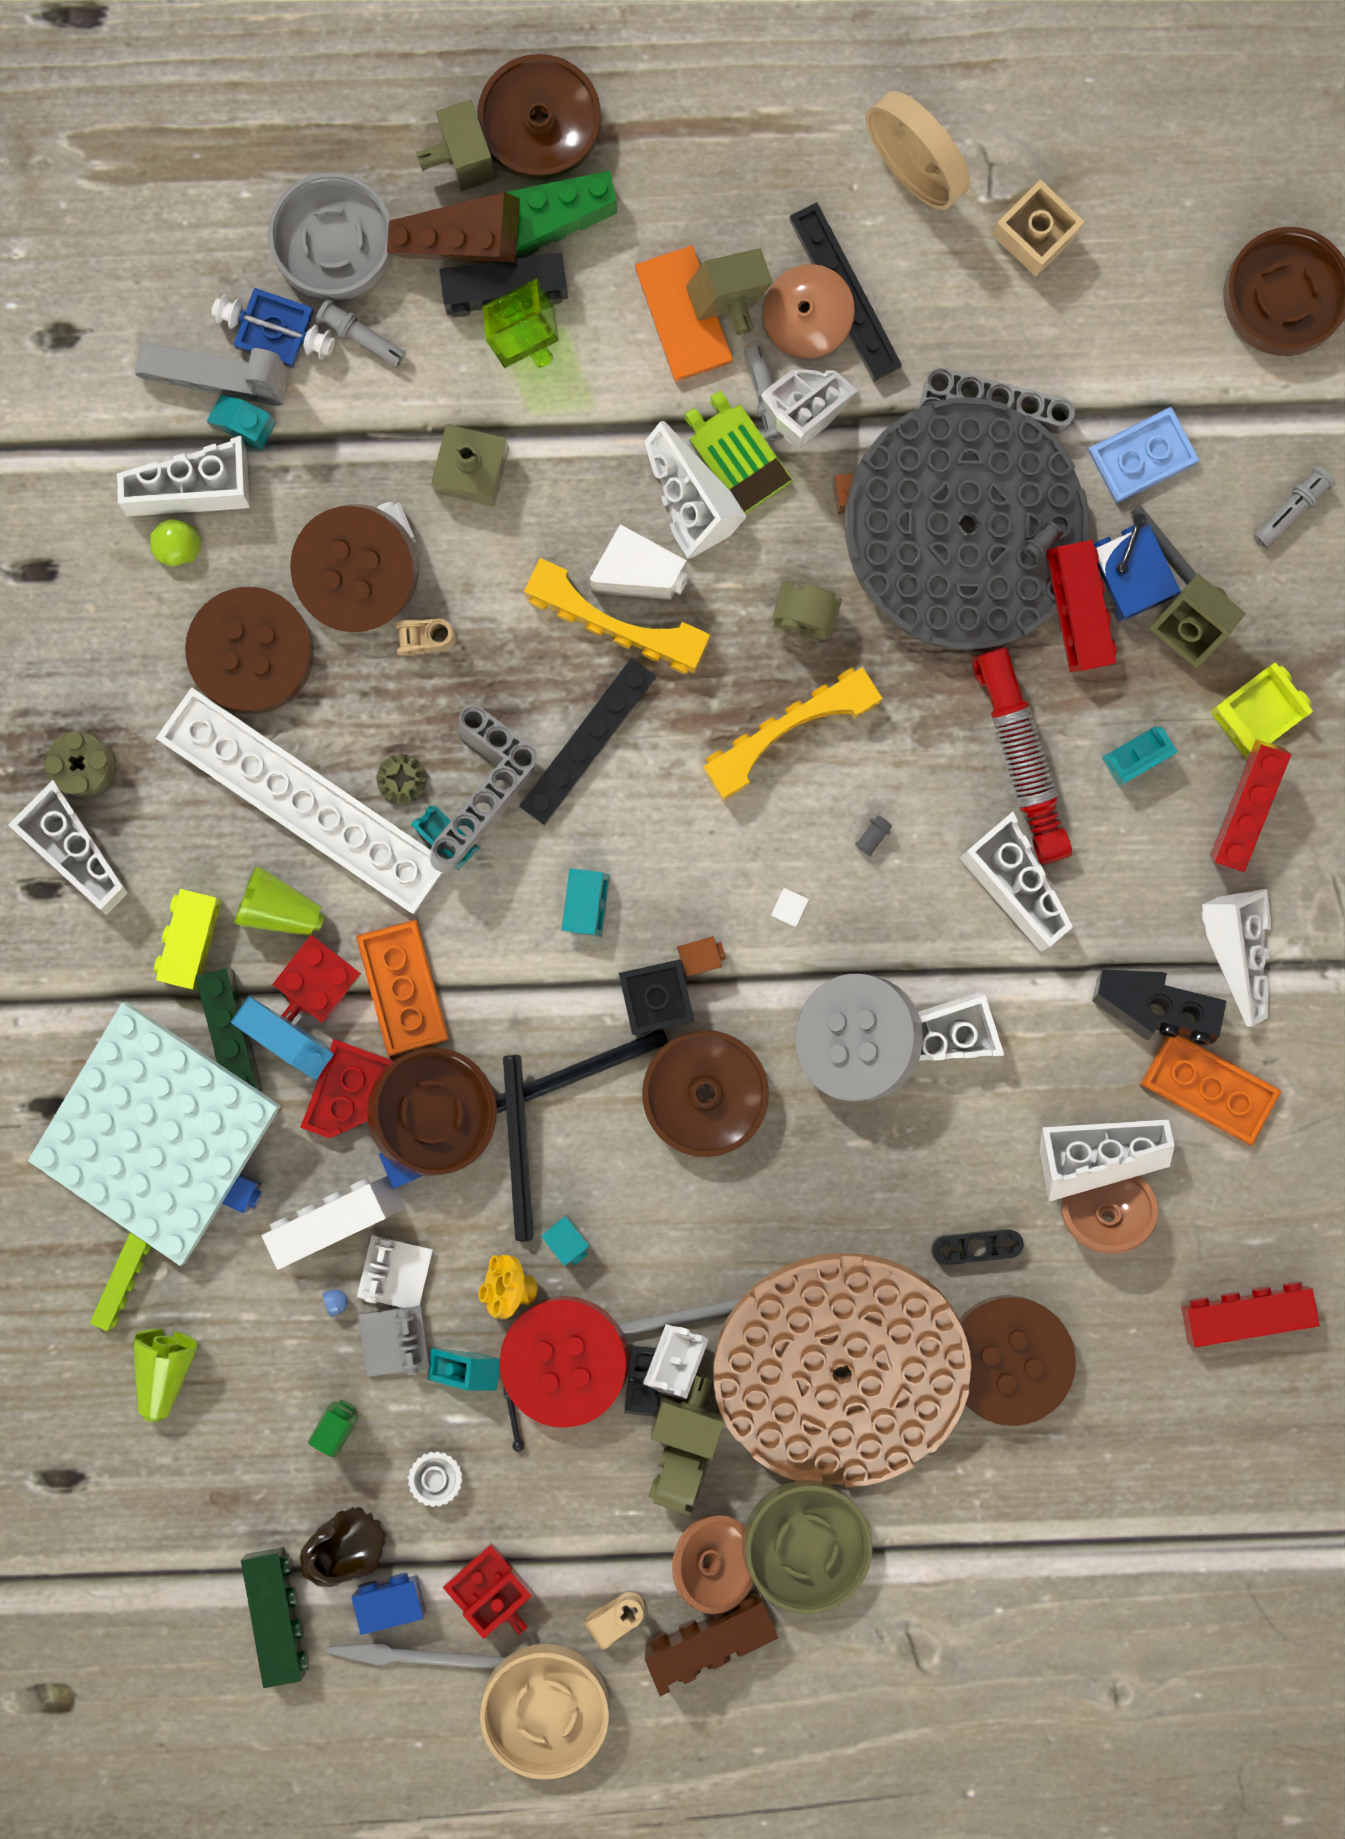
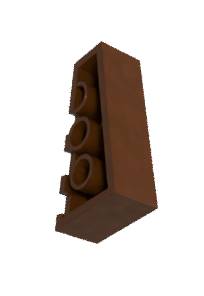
[387,192,520,263]
[645,1595,778,1697]

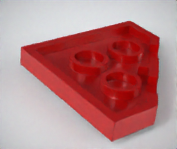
[300,1039,394,1139]

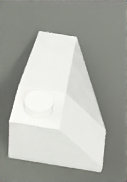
[644,421,747,559]
[1202,889,1271,1027]

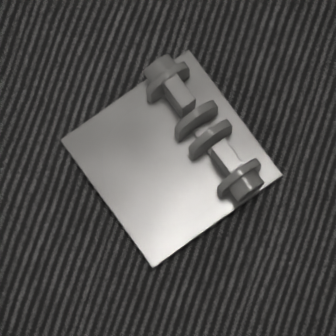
[358,1306,429,1377]

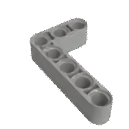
[135,342,289,406]
[918,368,1075,433]
[430,705,537,872]

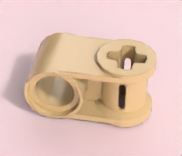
[395,618,457,656]
[583,1591,644,1650]

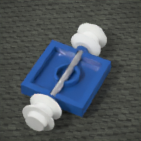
[212,288,335,368]

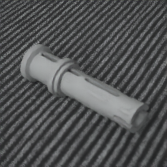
[315,298,406,368]
[744,345,784,441]
[1253,466,1336,549]

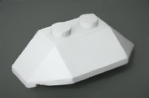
[761,370,858,449]

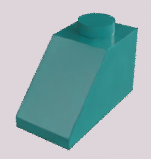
[206,394,276,450]
[427,1348,500,1391]

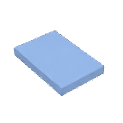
[1087,407,1200,504]

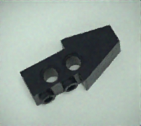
[1092,970,1227,1045]

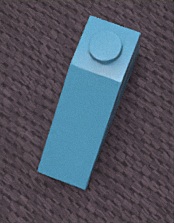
[231,996,334,1080]

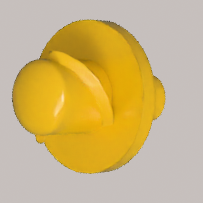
[478,1255,538,1319]

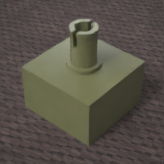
[416,99,496,191]
[686,248,773,335]
[431,424,509,507]
[1149,573,1246,668]
[651,1374,724,1460]

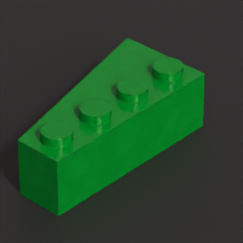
[506,171,617,259]

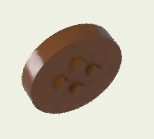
[1223,227,1345,356]
[290,504,419,632]
[185,587,314,714]
[367,1047,497,1176]
[960,1295,1076,1426]

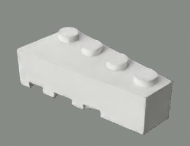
[8,780,128,915]
[959,812,1073,952]
[918,992,1004,1061]
[261,1176,406,1270]

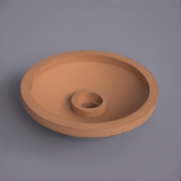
[763,264,855,359]
[1061,1176,1158,1254]
[672,1515,754,1614]

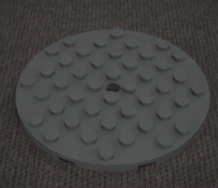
[845,397,1089,650]

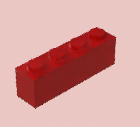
[1046,540,1117,672]
[1210,739,1292,873]
[1181,1282,1320,1348]

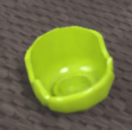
[150,519,201,567]

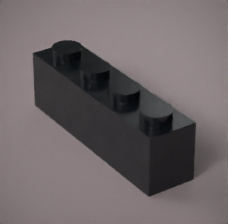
[439,253,568,317]

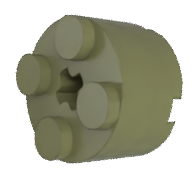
[772,581,842,642]
[44,731,116,798]
[648,1445,709,1516]

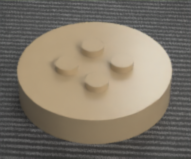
[865,91,970,210]
[480,1644,609,1780]

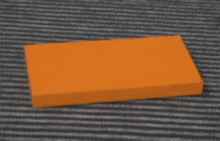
[635,245,733,382]
[356,920,449,1057]
[1140,1035,1282,1146]

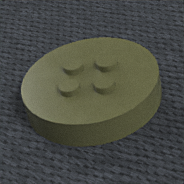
[742,1481,872,1614]

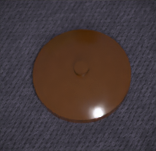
[477,54,601,179]
[642,1030,769,1157]

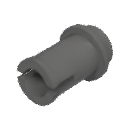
[1024,521,1063,562]
[855,815,892,856]

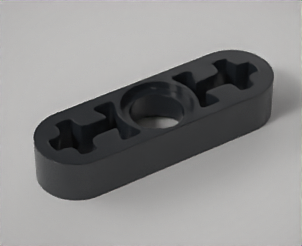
[931,1229,1024,1265]

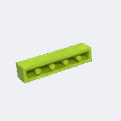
[89,1232,152,1331]

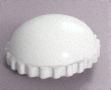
[407,1452,462,1507]

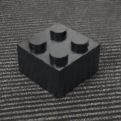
[619,959,694,1035]

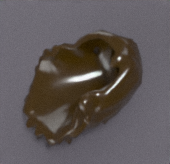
[300,1507,386,1587]

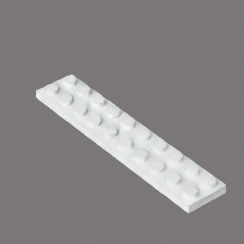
[156,687,443,914]

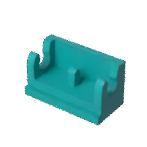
[1102,726,1178,787]
[410,805,480,871]
[561,868,610,937]

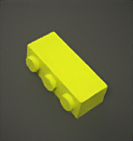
[154,889,222,990]

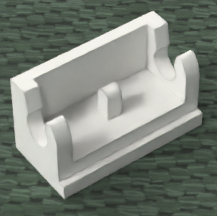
[643,1324,709,1399]

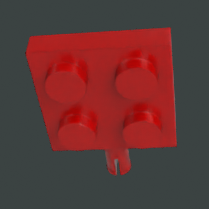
[272,935,362,1023]
[443,1543,533,1639]

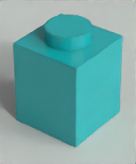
[541,1215,590,1266]

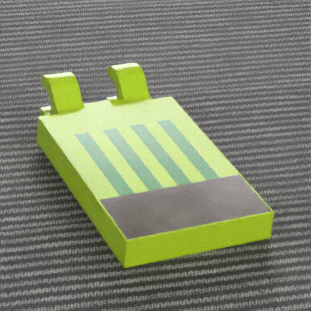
[684,390,793,514]

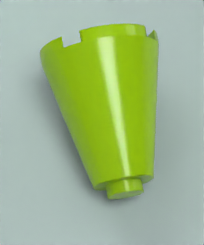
[233,866,325,936]
[133,1329,197,1422]

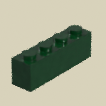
[196,968,263,1091]
[241,1547,309,1688]

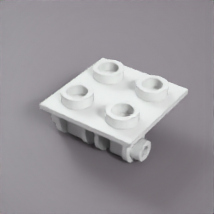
[357,1235,433,1308]

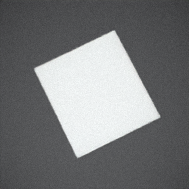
[771,888,809,927]

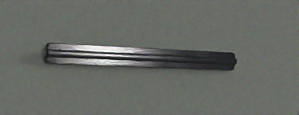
[495,1030,668,1113]
[503,1054,534,1242]

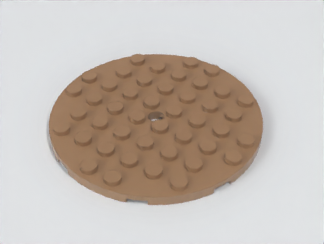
[713,1253,972,1488]

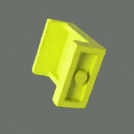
[1209,662,1313,760]

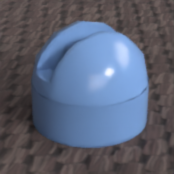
[322,1289,348,1317]

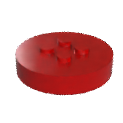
[500,1296,629,1428]

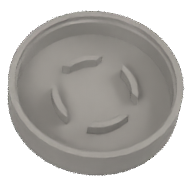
[268,172,393,302]
[796,974,923,1102]

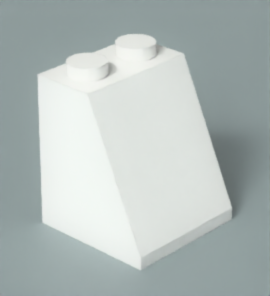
[589,524,689,600]

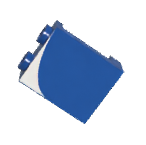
[1093,524,1181,623]

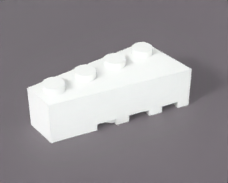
[117,436,250,517]
[1039,1120,1175,1202]

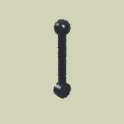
[1116,514,1146,575]
[504,1387,525,1452]

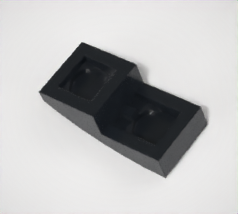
[624,1345,658,1417]

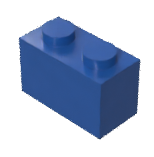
[351,1573,426,1635]

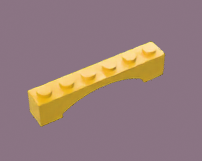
[524,558,710,674]
[703,667,883,801]

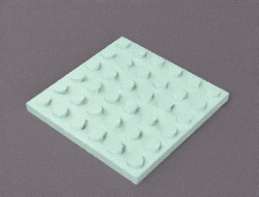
[28,1002,281,1266]

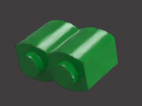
[308,1399,359,1457]

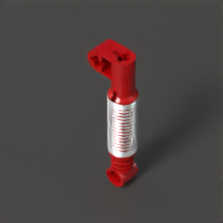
[971,647,1072,866]

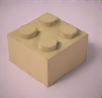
[992,179,1085,277]

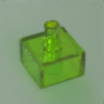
[482,279,559,369]

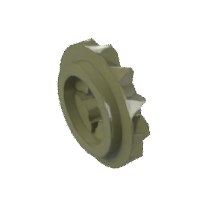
[376,754,427,804]

